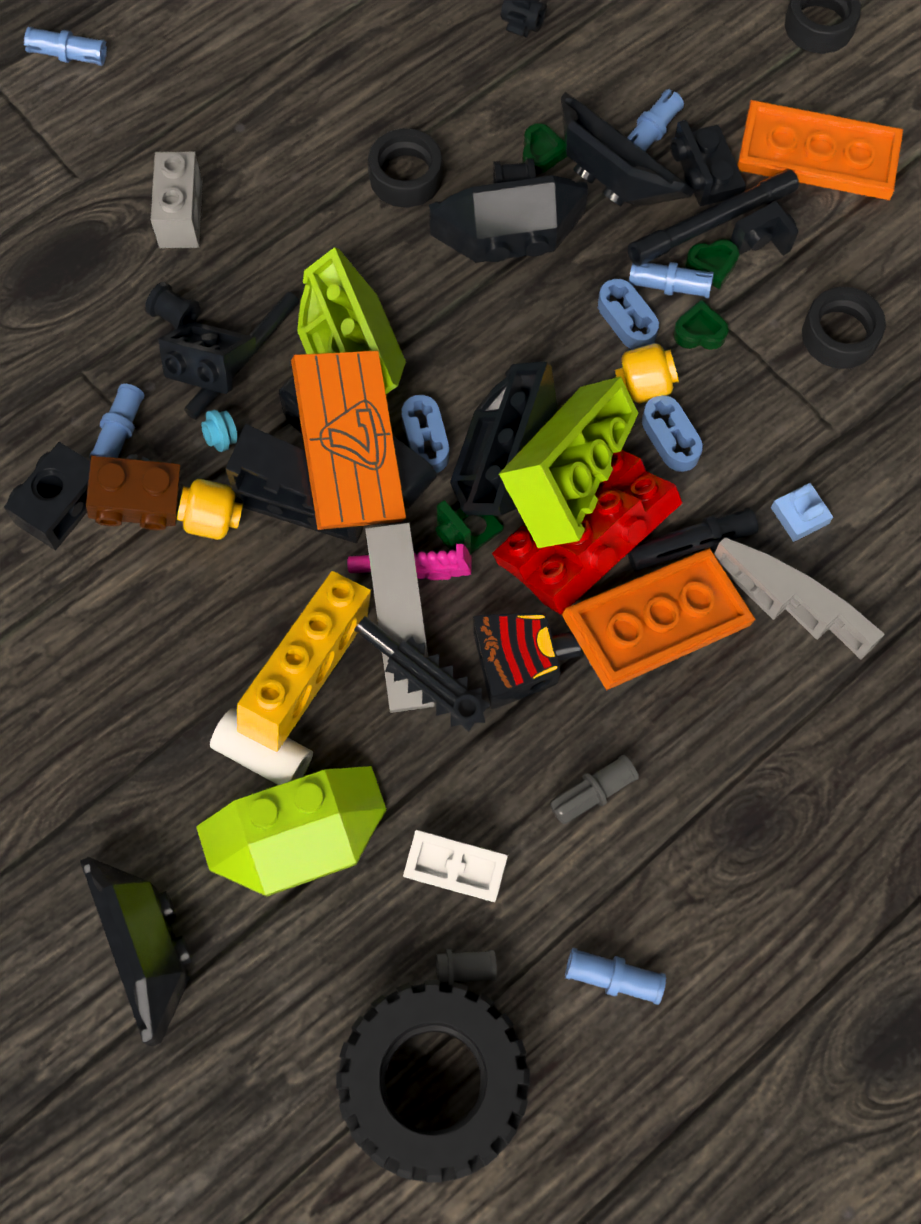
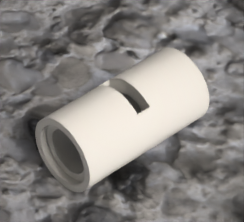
[210,708,313,785]

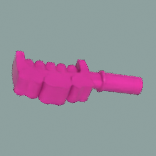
[347,544,472,581]

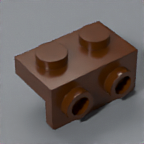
[86,455,180,530]

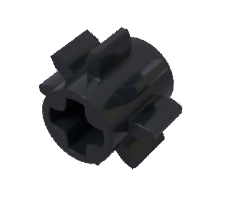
[501,0,547,37]

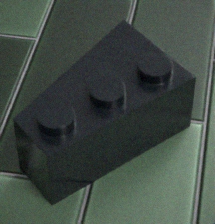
[226,423,364,544]

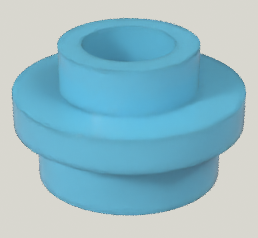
[201,410,237,452]

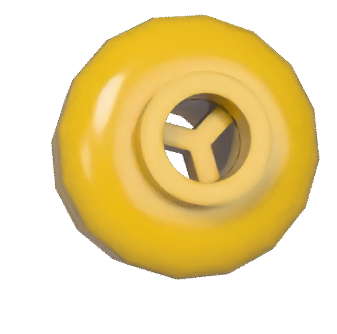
[615,343,679,403]
[176,479,243,540]

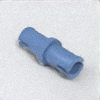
[24,27,107,66]
[627,89,684,152]
[629,262,714,298]
[89,384,145,460]
[565,948,666,1005]

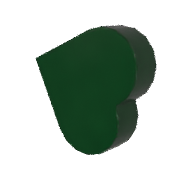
[522,123,568,174]
[686,240,739,289]
[673,300,729,350]

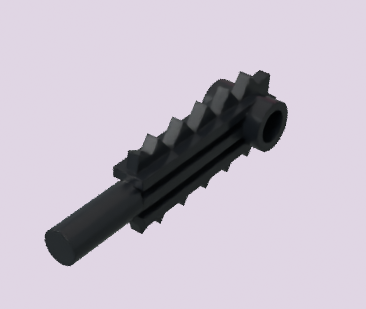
[354,616,491,732]

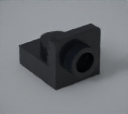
[730,201,798,256]

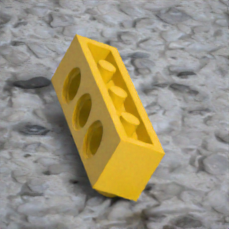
[237,571,371,752]

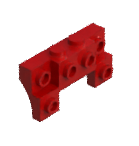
[492,450,682,615]

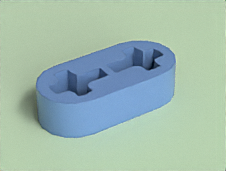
[598,279,659,349]
[402,395,449,473]
[642,395,703,472]

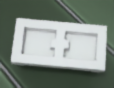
[403,830,508,902]

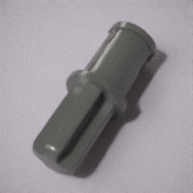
[550,755,639,824]

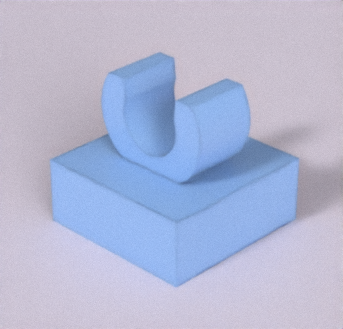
[771,483,833,542]

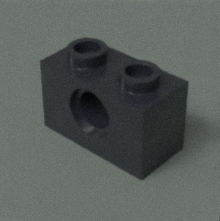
[4,442,91,551]

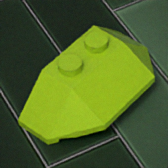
[297,247,406,394]
[196,766,386,897]

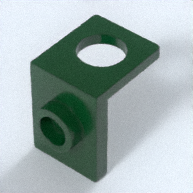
[436,500,503,554]

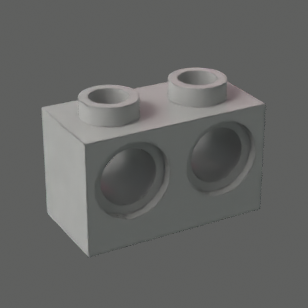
[151,152,202,248]

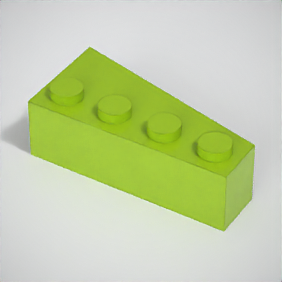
[499,376,638,548]

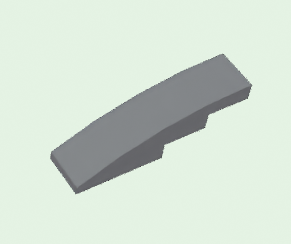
[365,523,434,713]
[714,538,885,660]

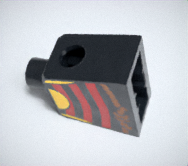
[473,612,581,709]

